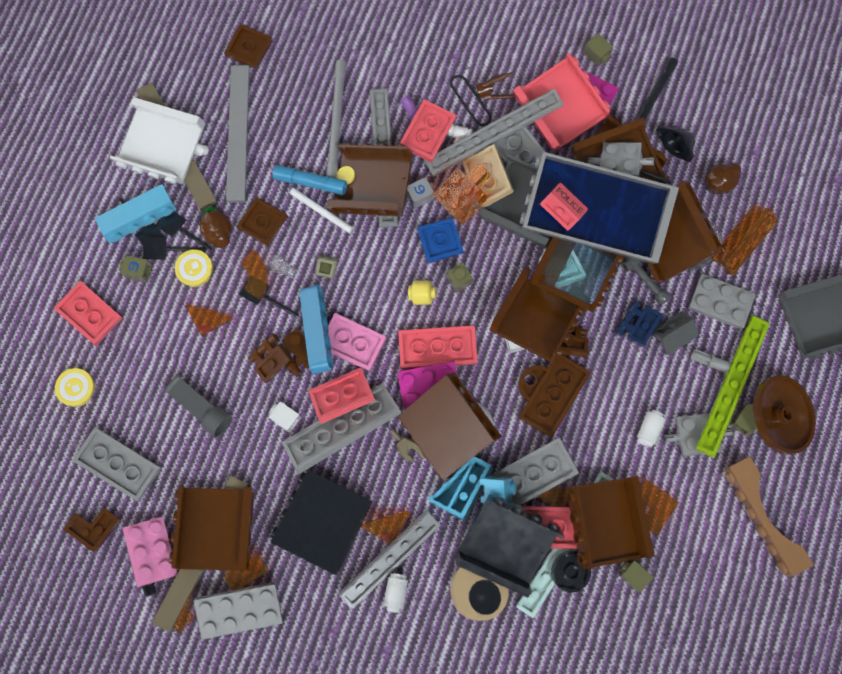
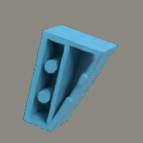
[428,456,493,522]
[480,476,516,506]

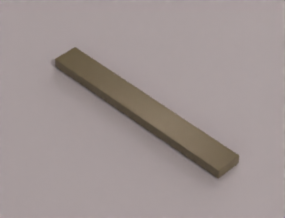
[136,82,217,211]
[152,475,249,632]

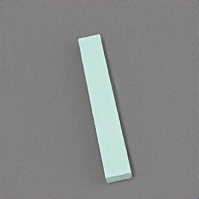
[515,471,614,618]

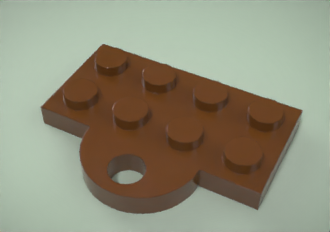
[518,354,591,438]

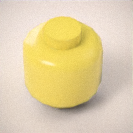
[408,280,437,305]

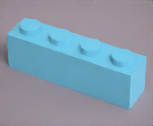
[95,184,177,244]

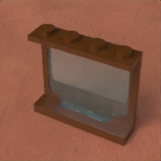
[530,224,625,313]

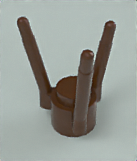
[476,72,515,101]

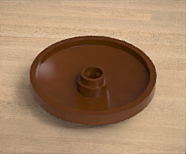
[753,375,816,455]

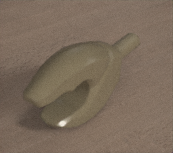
[390,429,425,462]

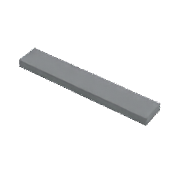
[338,510,441,610]

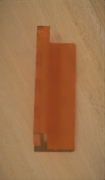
[711,206,778,276]

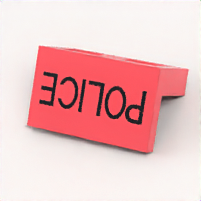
[540,182,588,231]

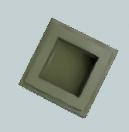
[315,254,339,279]

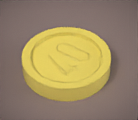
[337,166,355,184]

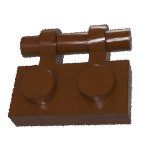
[561,326,589,358]
[275,328,309,377]
[248,333,293,383]

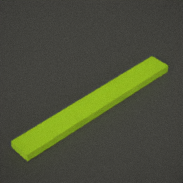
[695,315,770,458]

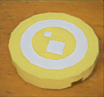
[174,249,213,287]
[55,368,95,407]

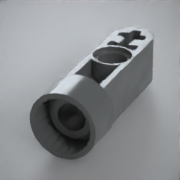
[164,375,233,438]

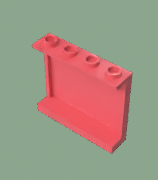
[513,52,611,153]

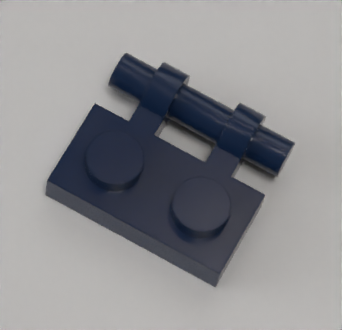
[616,301,664,348]

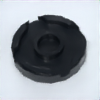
[551,551,591,593]

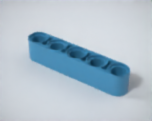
[300,284,333,375]

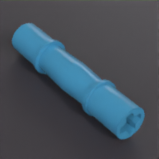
[273,165,347,195]

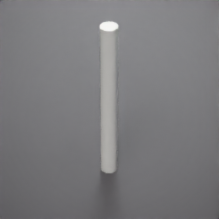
[290,188,354,234]

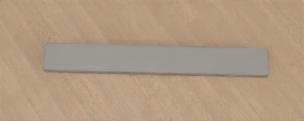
[226,65,250,203]
[370,88,398,228]
[424,88,564,177]

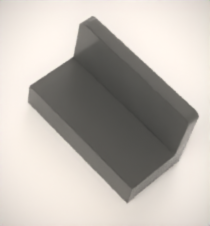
[653,311,698,355]

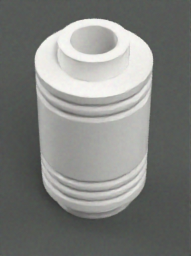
[637,410,666,448]
[383,573,408,613]

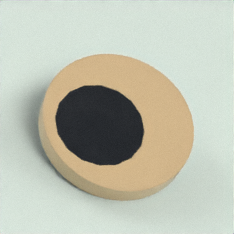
[450,567,509,621]

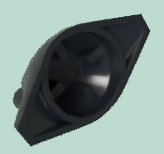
[656,125,695,162]

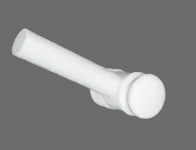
[448,124,473,168]

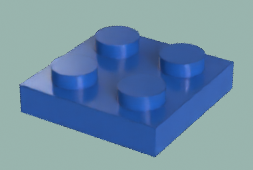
[417,217,464,264]

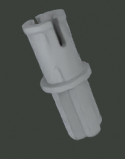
[691,349,731,373]

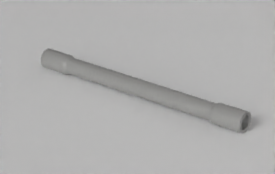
[326,60,346,178]

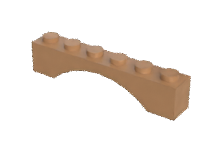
[724,456,813,577]

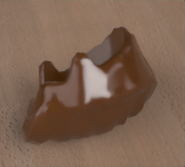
[705,163,741,195]
[200,210,232,248]

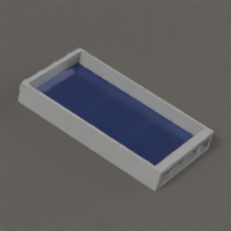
[519,152,679,264]

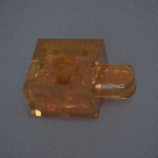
[432,164,490,225]

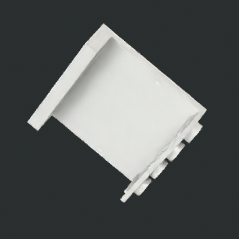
[110,97,206,185]

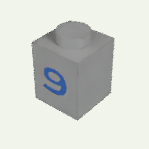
[407,177,436,209]

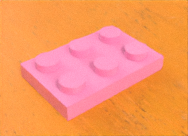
[328,313,386,372]
[122,517,178,588]

